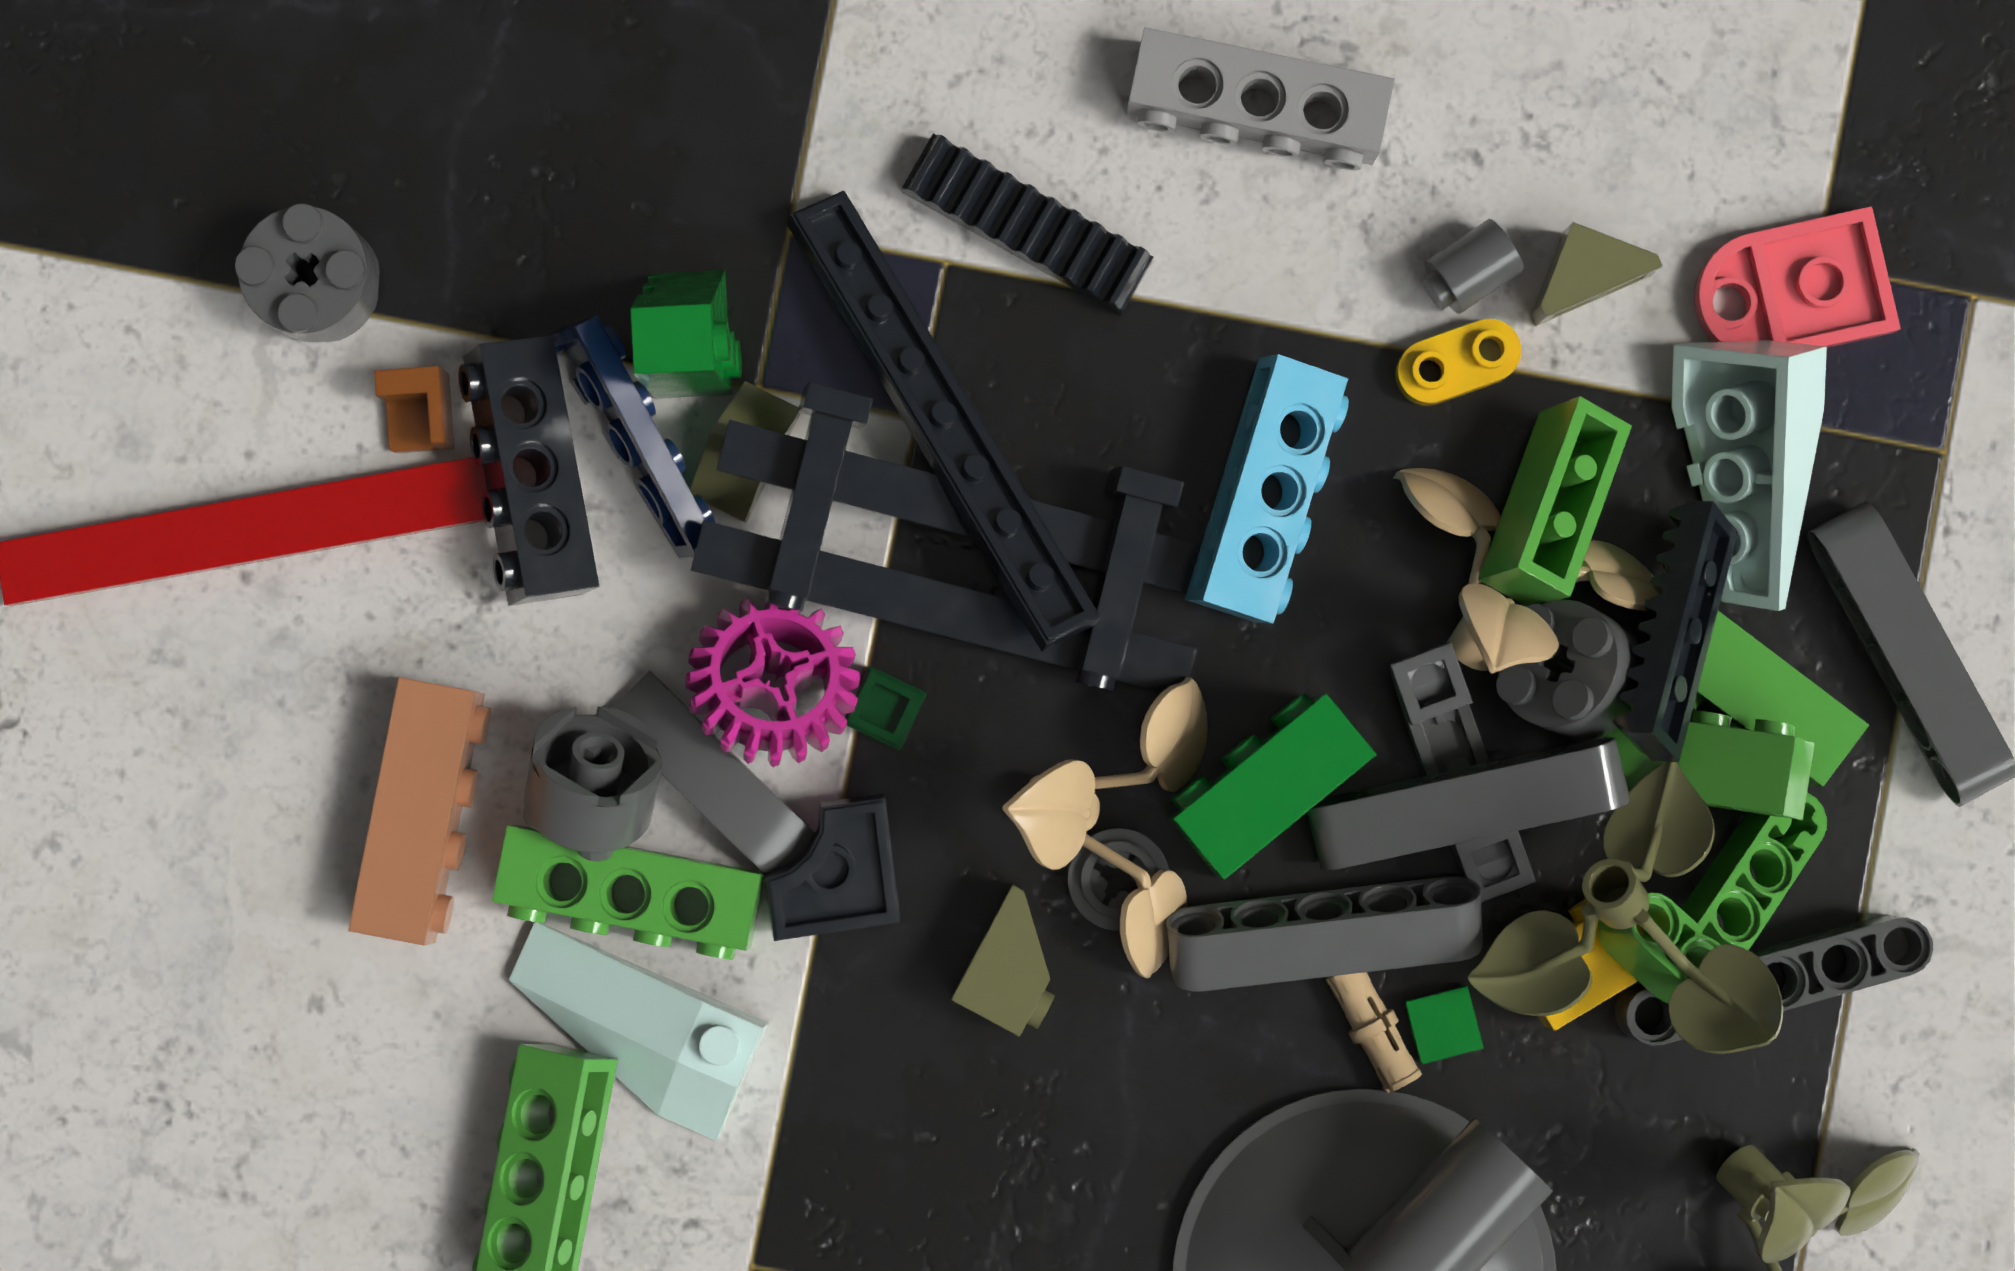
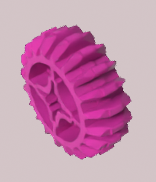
[685,597,860,768]

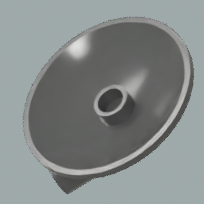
[1172,1088,1557,1271]

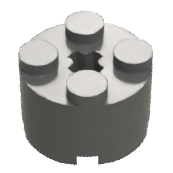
[235,204,380,343]
[1496,600,1642,742]
[523,707,662,861]

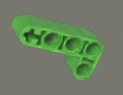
[1597,792,1827,1003]

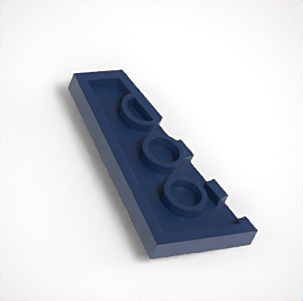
[547,315,715,558]

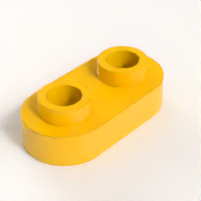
[1395,319,1521,406]

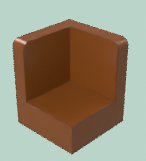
[374,366,454,453]

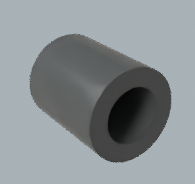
[1421,219,1524,314]

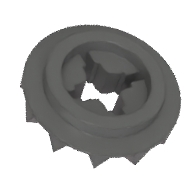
[1068,828,1169,931]

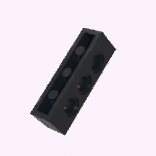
[458,336,600,606]

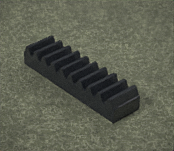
[902,133,1154,316]
[1613,501,1738,762]

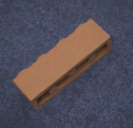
[348,677,491,946]

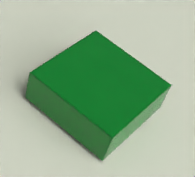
[1403,985,1484,1064]

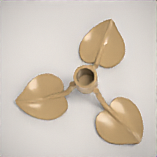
[1393,468,1660,673]
[1002,676,1208,978]

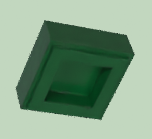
[845,666,927,751]

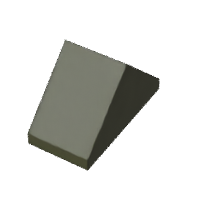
[1531,222,1663,326]
[690,381,801,523]

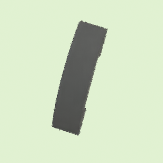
[1389,642,1536,902]
[613,670,816,874]

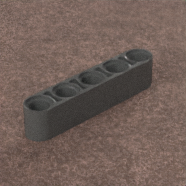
[1807,502,2015,807]
[1307,737,1631,870]
[1166,876,1483,991]
[1614,915,1933,1046]

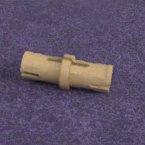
[1325,972,1422,1093]

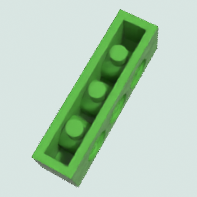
[492,825,765,960]
[472,1044,618,1271]

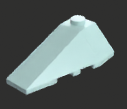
[1672,340,1827,611]
[509,922,769,1141]

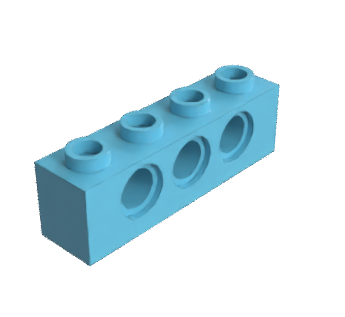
[1185,354,1349,624]

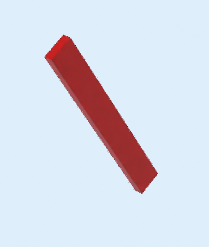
[0,457,487,606]

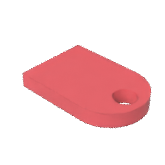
[1694,206,1901,348]

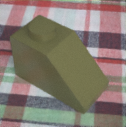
[951,884,1055,1037]

